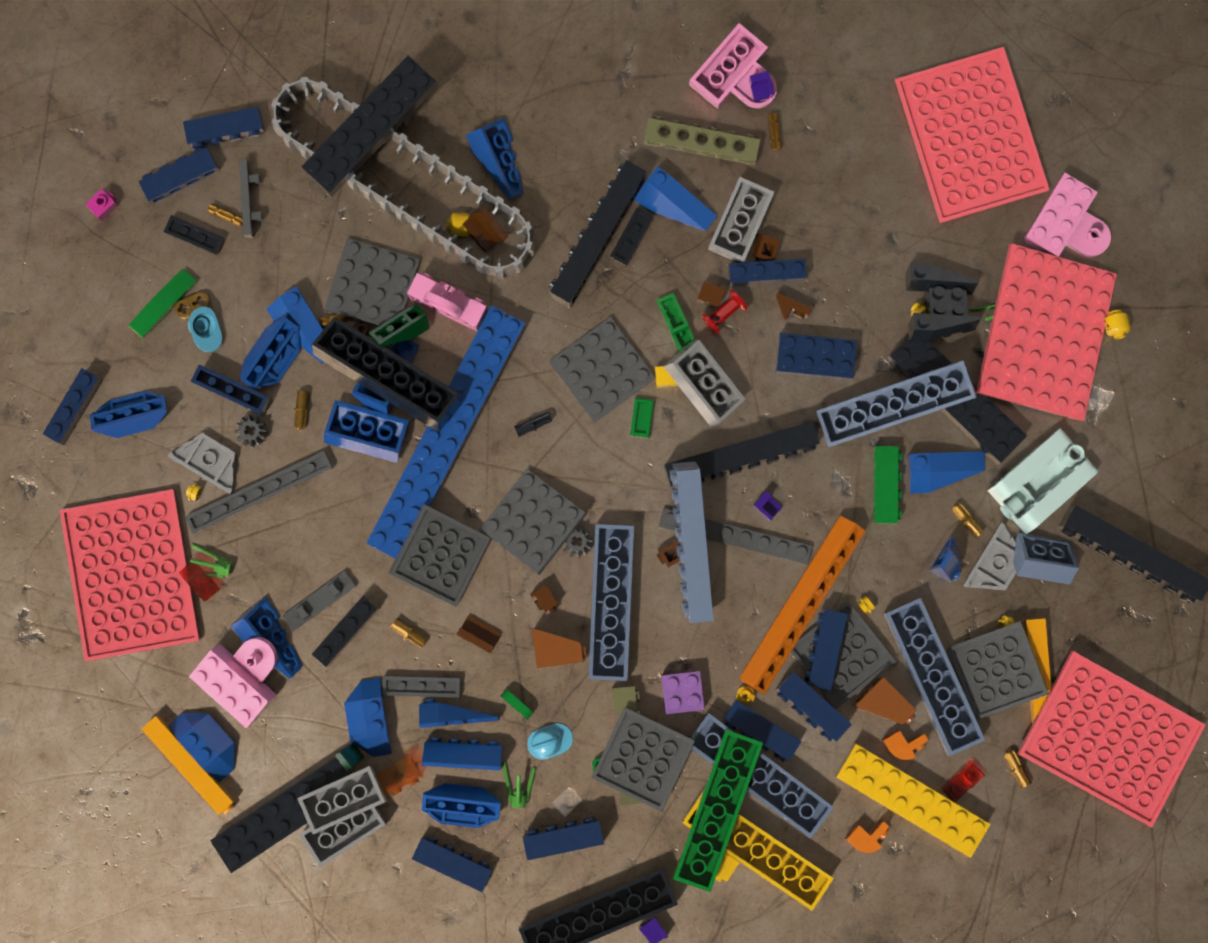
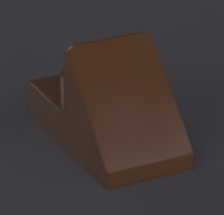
[775,293,812,323]

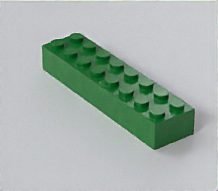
[673,729,763,893]

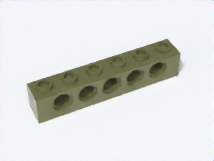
[644,116,760,165]

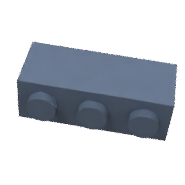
[1013,533,1079,584]

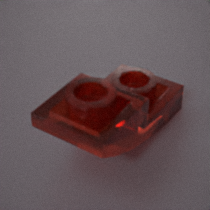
[178,563,220,602]
[941,761,985,803]

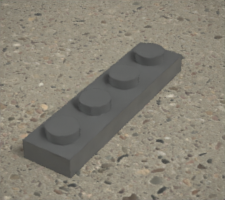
[382,676,460,698]

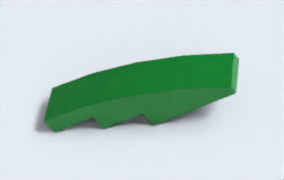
[128,269,197,339]
[656,293,695,352]

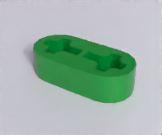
[500,688,534,720]

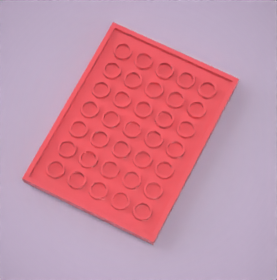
[895,47,1049,224]
[976,244,1117,421]
[60,489,200,662]
[1017,651,1206,827]

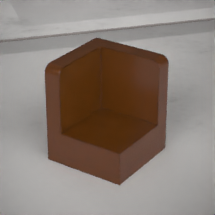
[697,281,726,307]

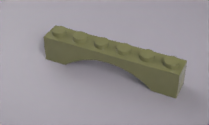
[612,686,642,805]

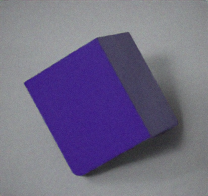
[749,71,774,102]
[752,491,782,522]
[639,916,668,943]

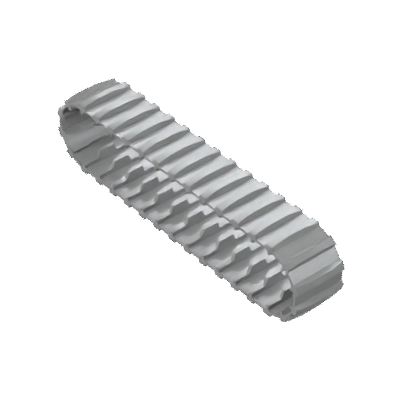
[271,77,535,279]

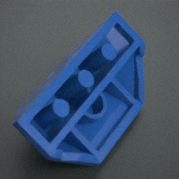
[240,316,300,390]
[90,391,167,438]
[344,678,392,757]
[168,712,235,783]
[422,783,501,828]

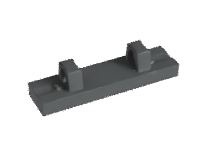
[239,159,263,238]
[282,571,356,632]

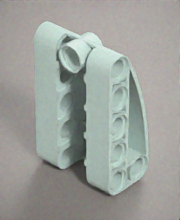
[988,428,1099,534]

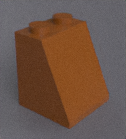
[532,629,587,668]
[852,677,917,724]

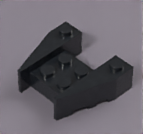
[905,262,981,342]

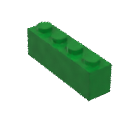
[873,446,902,524]

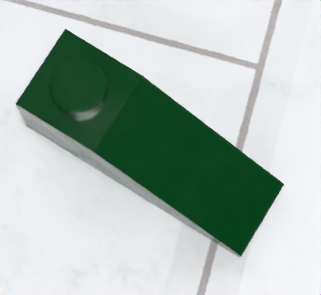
[369,303,430,347]

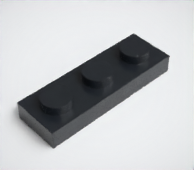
[610,207,654,267]
[163,215,224,256]

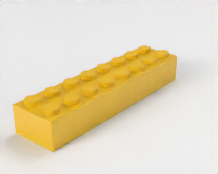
[834,743,991,858]
[682,790,834,911]

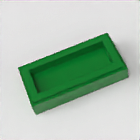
[630,398,654,438]

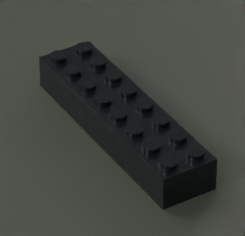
[301,55,438,197]
[549,160,647,309]
[312,316,461,433]
[887,337,1027,465]
[664,421,820,489]
[1058,505,1208,604]
[210,757,355,873]
[518,867,678,943]

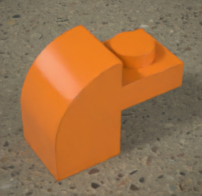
[882,730,929,760]
[844,821,889,853]

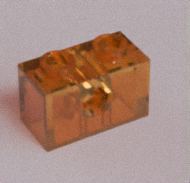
[376,755,422,796]

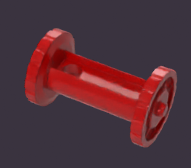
[701,289,748,335]

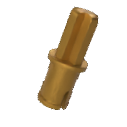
[294,391,309,429]
[952,502,985,538]
[390,618,427,648]
[1004,750,1032,788]

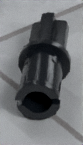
[514,412,552,437]

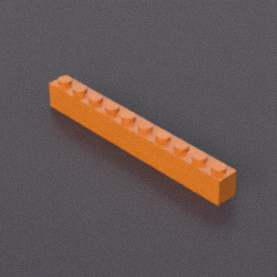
[739,516,866,695]

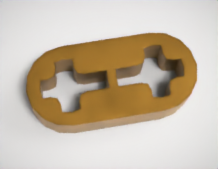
[174,293,211,318]

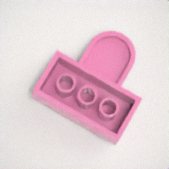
[689,23,777,109]
[1022,173,1111,257]
[407,273,488,331]
[189,637,278,728]

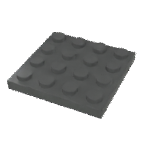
[324,238,420,327]
[549,317,655,423]
[480,469,587,575]
[388,504,491,607]
[791,601,896,709]
[948,621,1049,720]
[591,707,695,812]

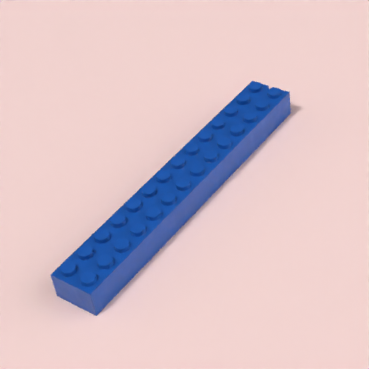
[366,305,526,559]

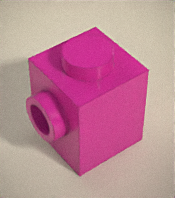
[85,189,118,221]

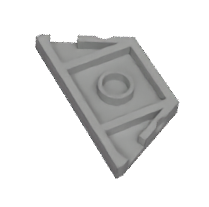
[167,433,236,495]
[962,522,1016,591]

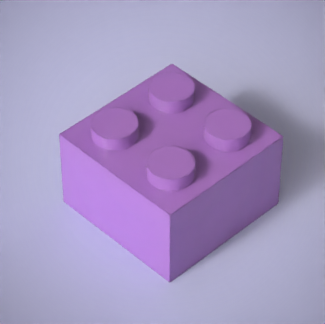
[661,671,704,714]

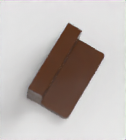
[462,208,508,252]
[456,615,501,653]

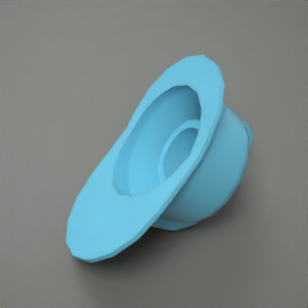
[188,306,222,352]
[527,723,573,760]

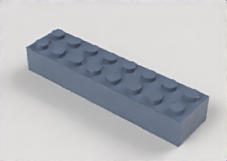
[816,359,977,447]
[670,461,713,623]
[589,524,634,681]
[883,598,985,756]
[690,713,834,839]

